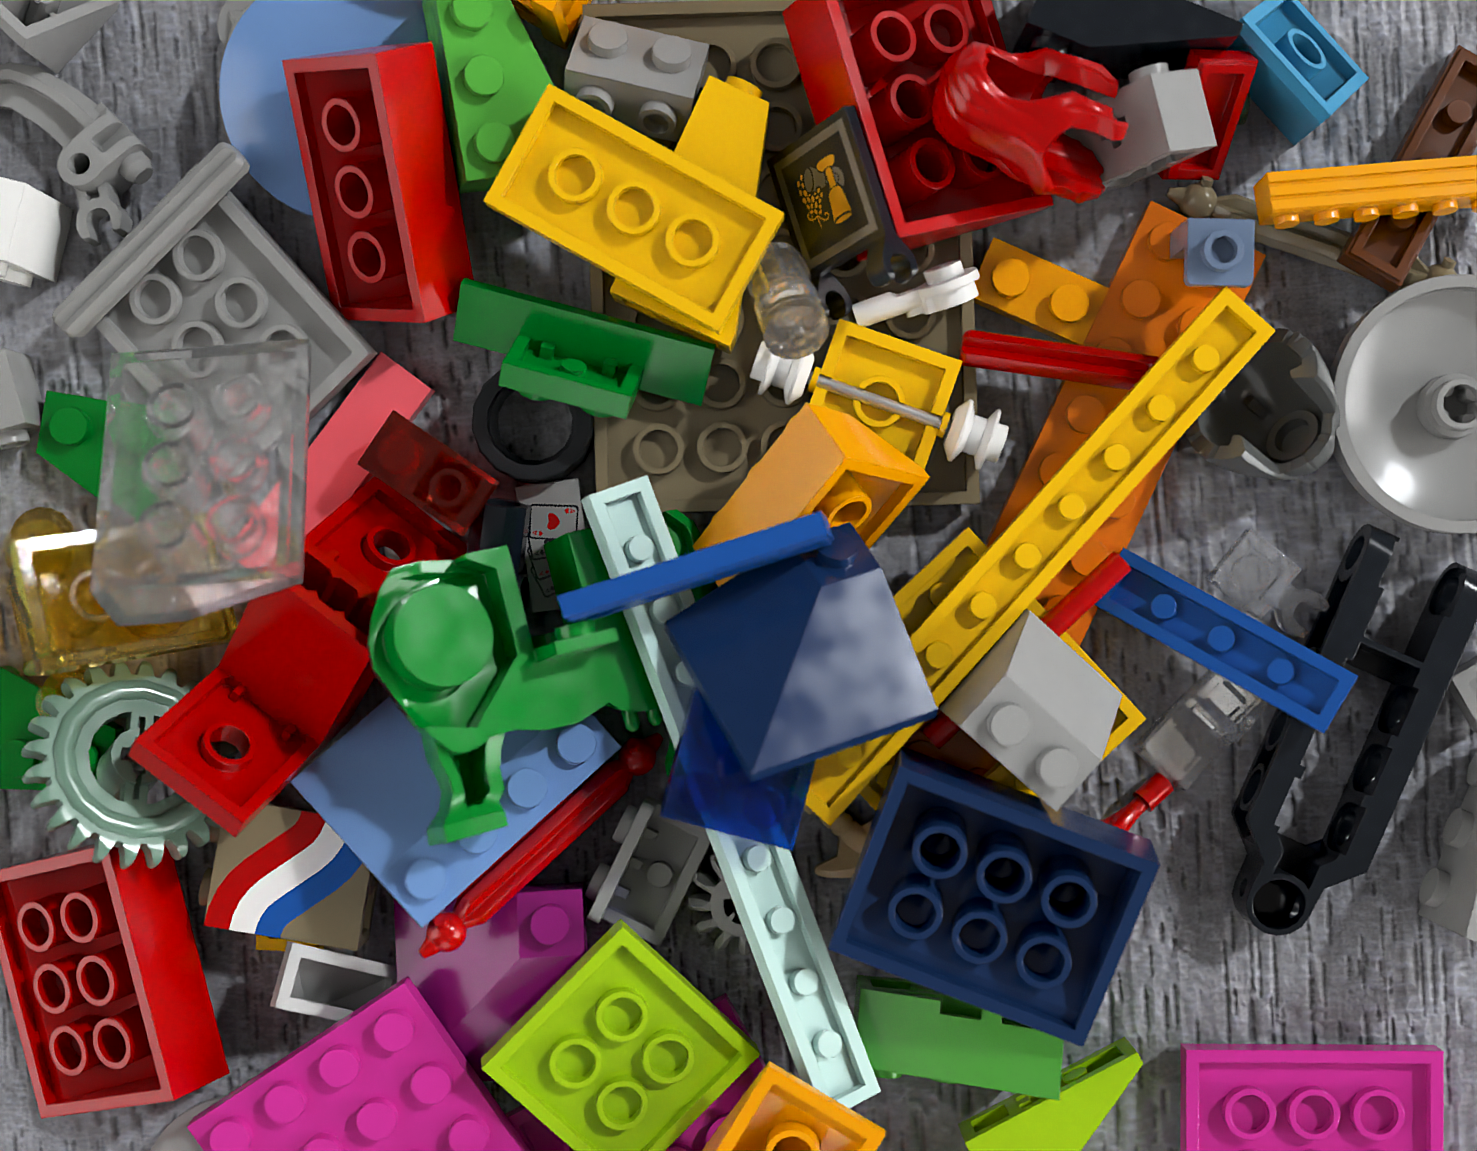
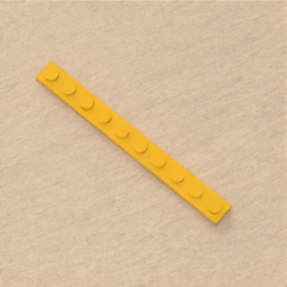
[780,286,1276,826]

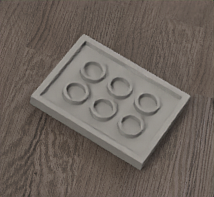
[93,163,378,483]

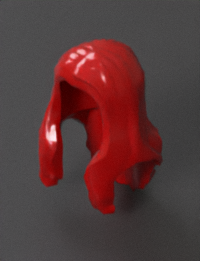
[931,41,1129,203]

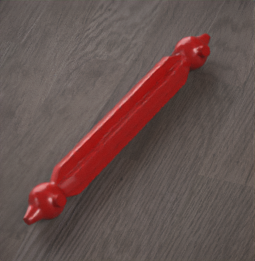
[418,733,663,959]

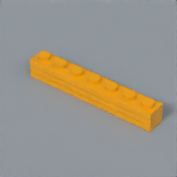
[1253,155,1477,229]

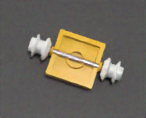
[750,318,1009,471]

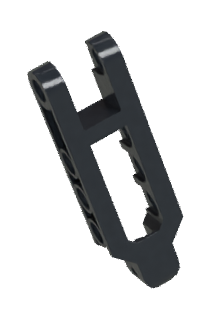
[1231,523,1477,936]

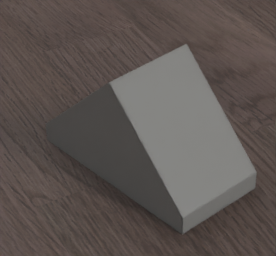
[0,0,120,74]

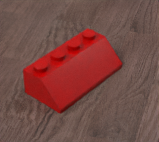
[282,41,474,323]

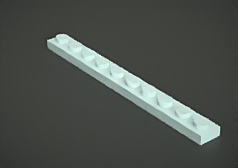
[581,475,881,1108]

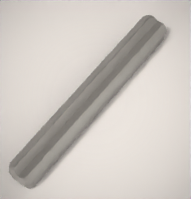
[52,142,250,338]

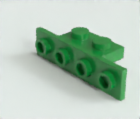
[453,278,716,419]

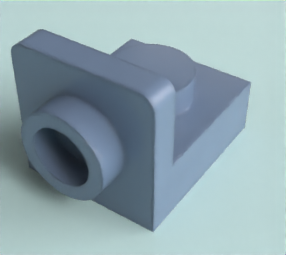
[1170,218,1255,288]

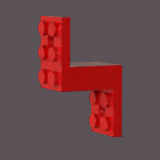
[128,476,467,837]

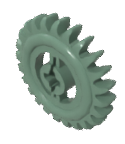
[21,660,239,869]

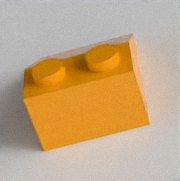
[702,1061,886,1151]

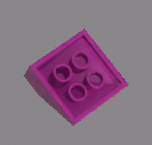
[394,882,588,1081]

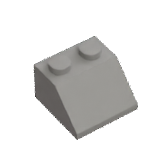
[939,609,1122,812]

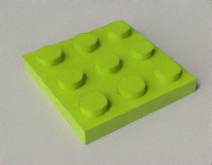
[481,918,761,1151]

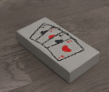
[515,478,587,613]

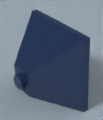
[665,522,938,782]

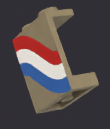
[199,803,379,951]

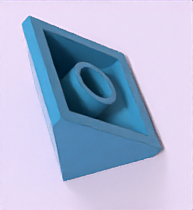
[1227,0,1369,146]

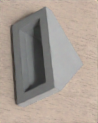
[270,941,397,1021]

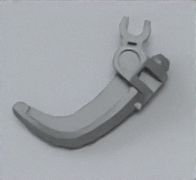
[0,62,153,246]

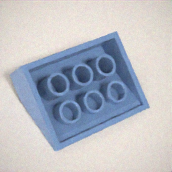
[290,696,621,928]

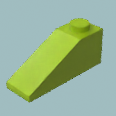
[958,1036,1144,1151]

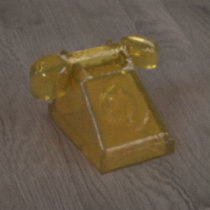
[3,507,237,717]

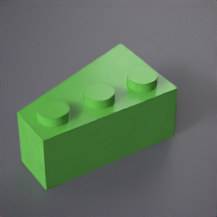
[422,0,554,194]
[853,975,1064,1100]

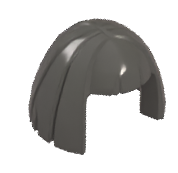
[1185,328,1340,481]

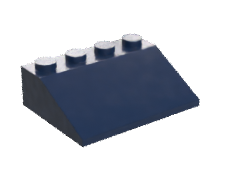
[828,746,1160,1047]

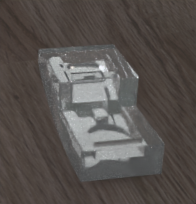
[1131,670,1270,792]

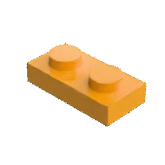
[974,237,1109,346]

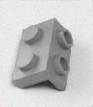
[564,15,710,143]
[584,796,710,947]

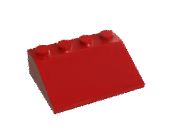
[782,0,1054,261]
[0,844,230,1119]

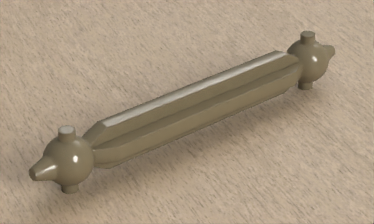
[1166,176,1457,290]

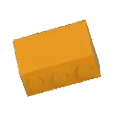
[693,403,930,587]

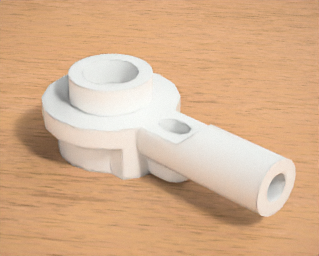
[852,259,980,327]

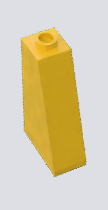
[610,75,769,354]

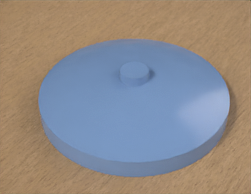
[219,0,429,219]

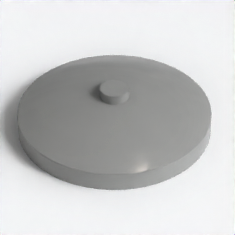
[1329,274,1477,534]

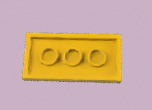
[483,83,785,335]

